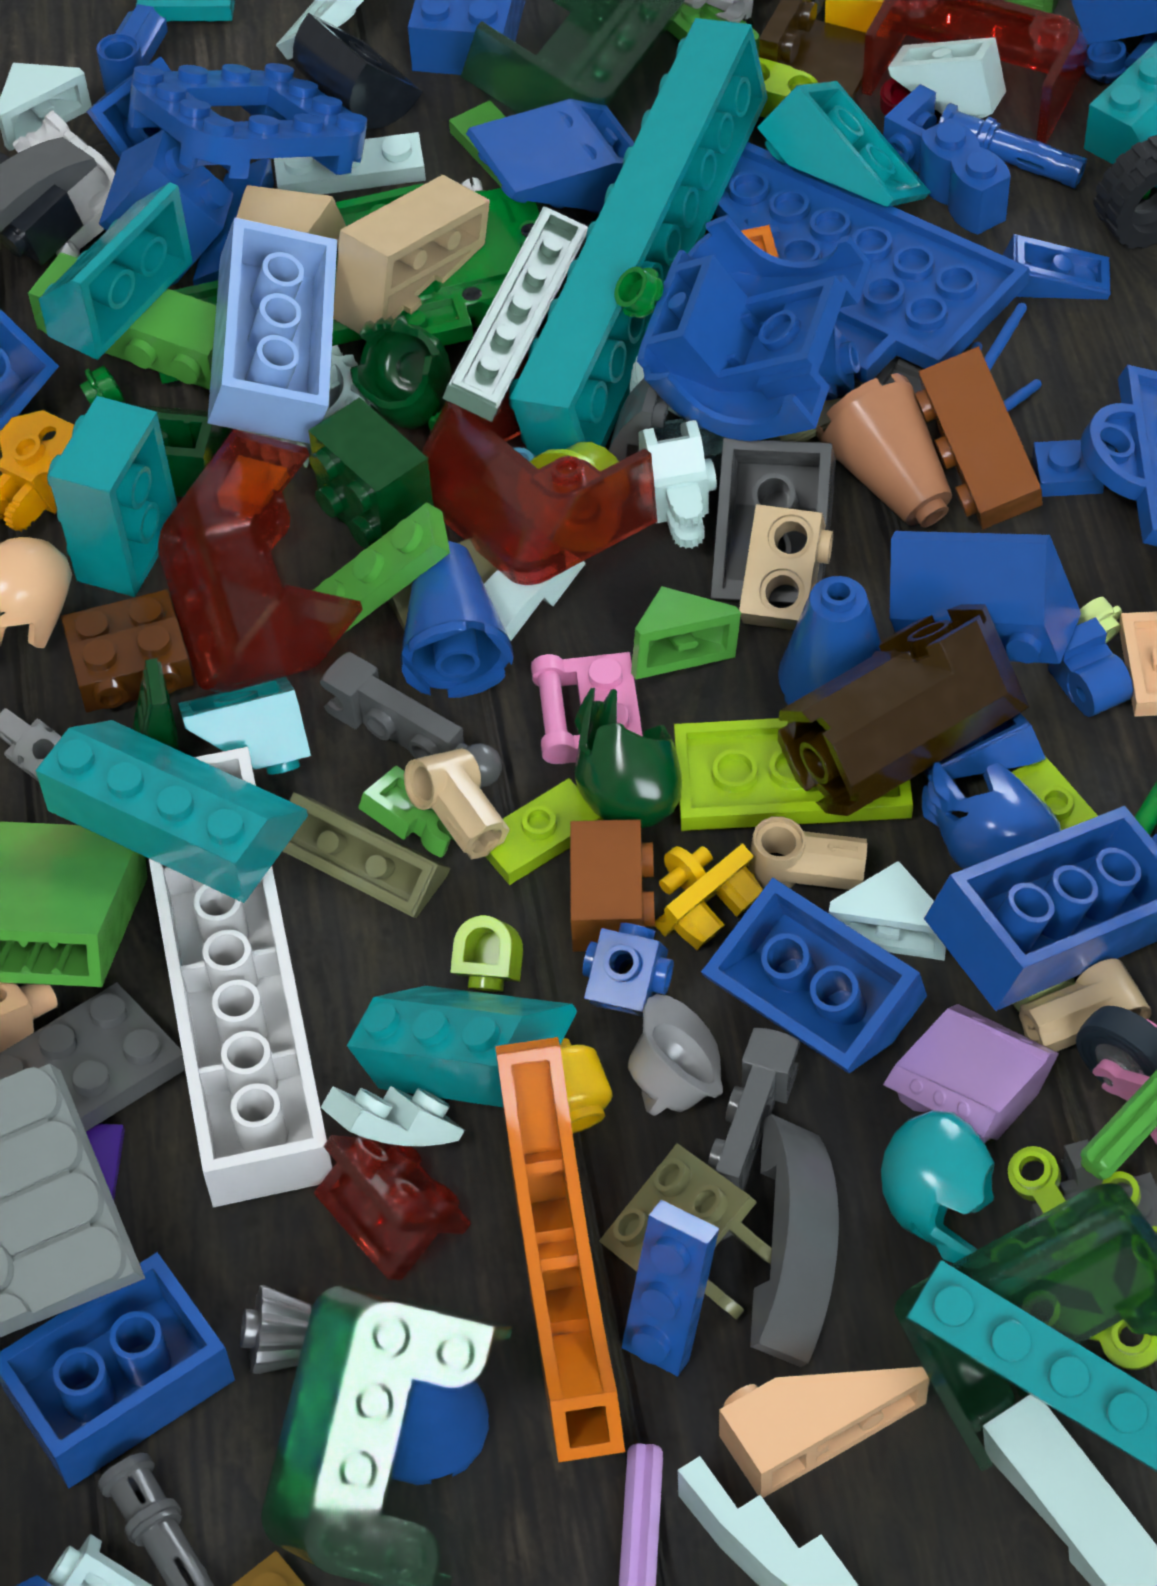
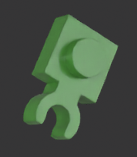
[358,765,455,857]

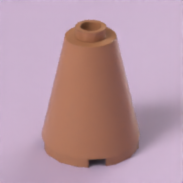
[816,373,952,527]

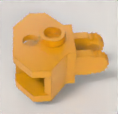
[0,410,74,532]

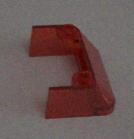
[862,0,1089,144]
[421,354,658,585]
[158,429,363,693]

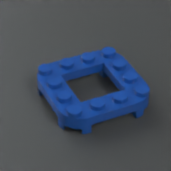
[128,63,367,179]

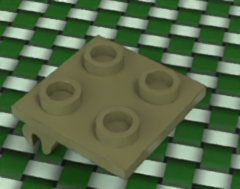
[599,1143,772,1320]

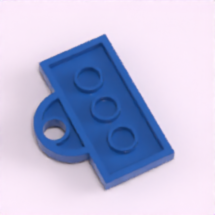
[1081,365,1157,546]

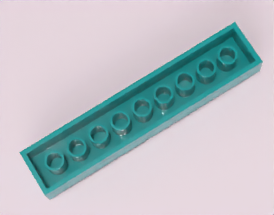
[509,18,768,456]

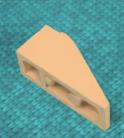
[719,1367,930,1498]

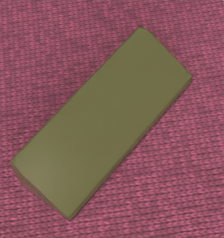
[283,792,450,918]

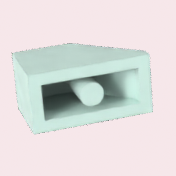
[888,37,1006,119]

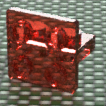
[314,1135,471,1280]

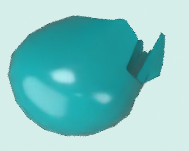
[881,1110,995,1267]

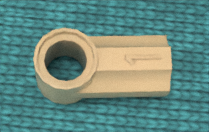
[404,748,510,860]
[748,817,868,890]
[1019,959,1151,1052]

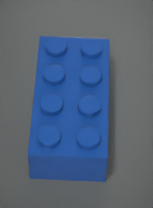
[924,806,1157,1011]

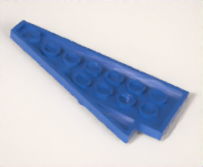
[714,142,1030,383]

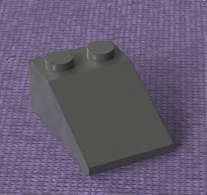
[711,438,836,605]

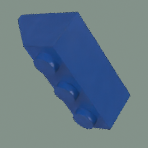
[889,531,1081,664]
[701,877,927,1073]

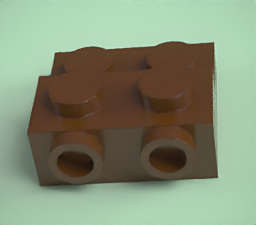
[61,589,194,713]

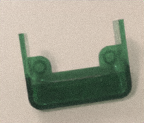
[894,1183,1157,1472]

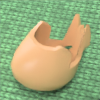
[0,537,72,649]

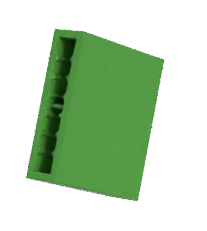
[0,821,147,987]

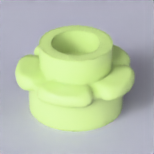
[1076,597,1122,643]

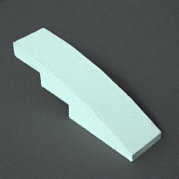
[678,1456,859,1586]

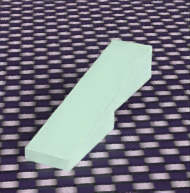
[983,1395,1157,1586]

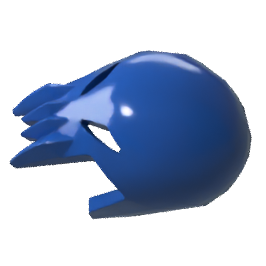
[922,762,1061,869]

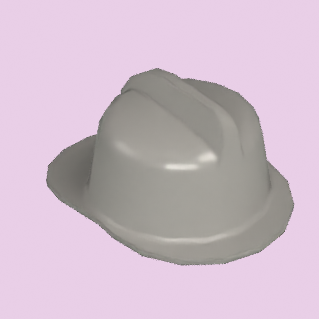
[628,994,723,1116]

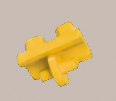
[655,843,763,950]

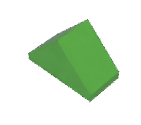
[631,586,741,680]

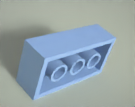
[207,217,337,444]

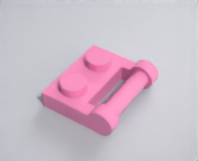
[531,652,643,764]

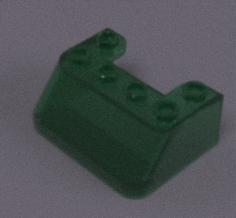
[460,0,685,113]
[261,1286,513,1586]

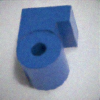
[1048,617,1133,717]

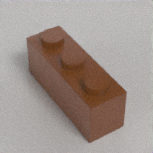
[914,346,1043,530]

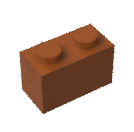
[570,820,655,952]

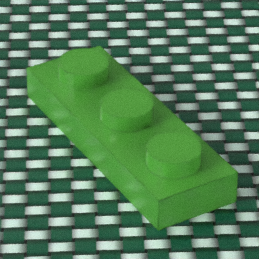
[312,502,450,641]

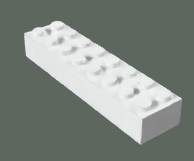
[149,747,335,1208]

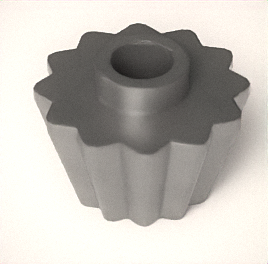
[240,1285,311,1374]

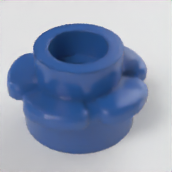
[1083,40,1130,83]

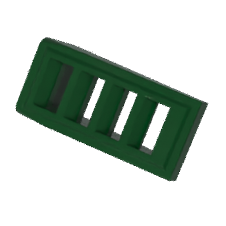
[132,658,180,751]

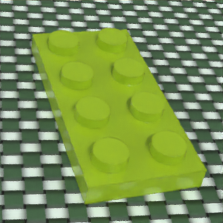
[674,718,913,831]

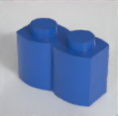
[918,118,1011,235]

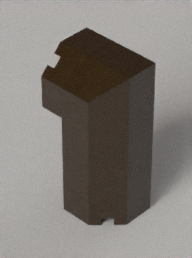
[777,604,1029,816]

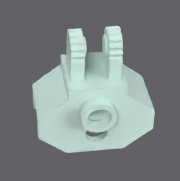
[635,420,717,549]

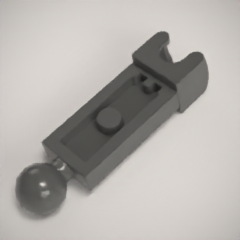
[320,652,502,788]
[707,1028,800,1241]

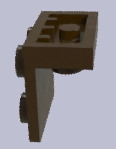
[759,0,882,99]

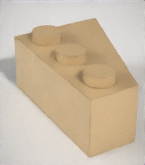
[333,175,490,334]

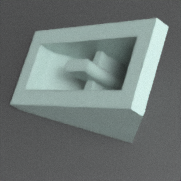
[0,63,92,151]
[829,861,946,961]

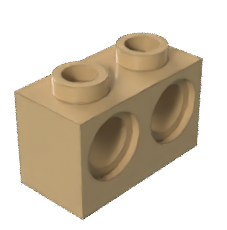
[739,504,833,630]

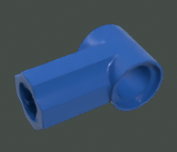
[96,4,168,93]

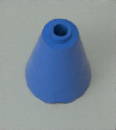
[400,541,514,698]
[778,576,881,705]
[359,1328,489,1485]

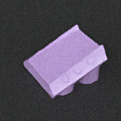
[883,1004,1059,1143]

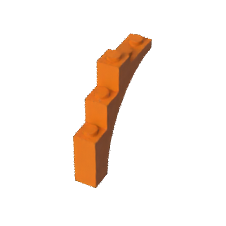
[495,1037,625,1463]

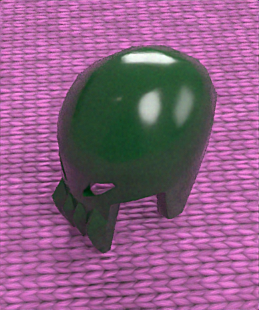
[350,316,451,430]
[574,688,682,828]

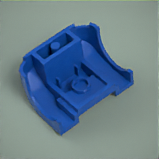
[637,215,871,441]

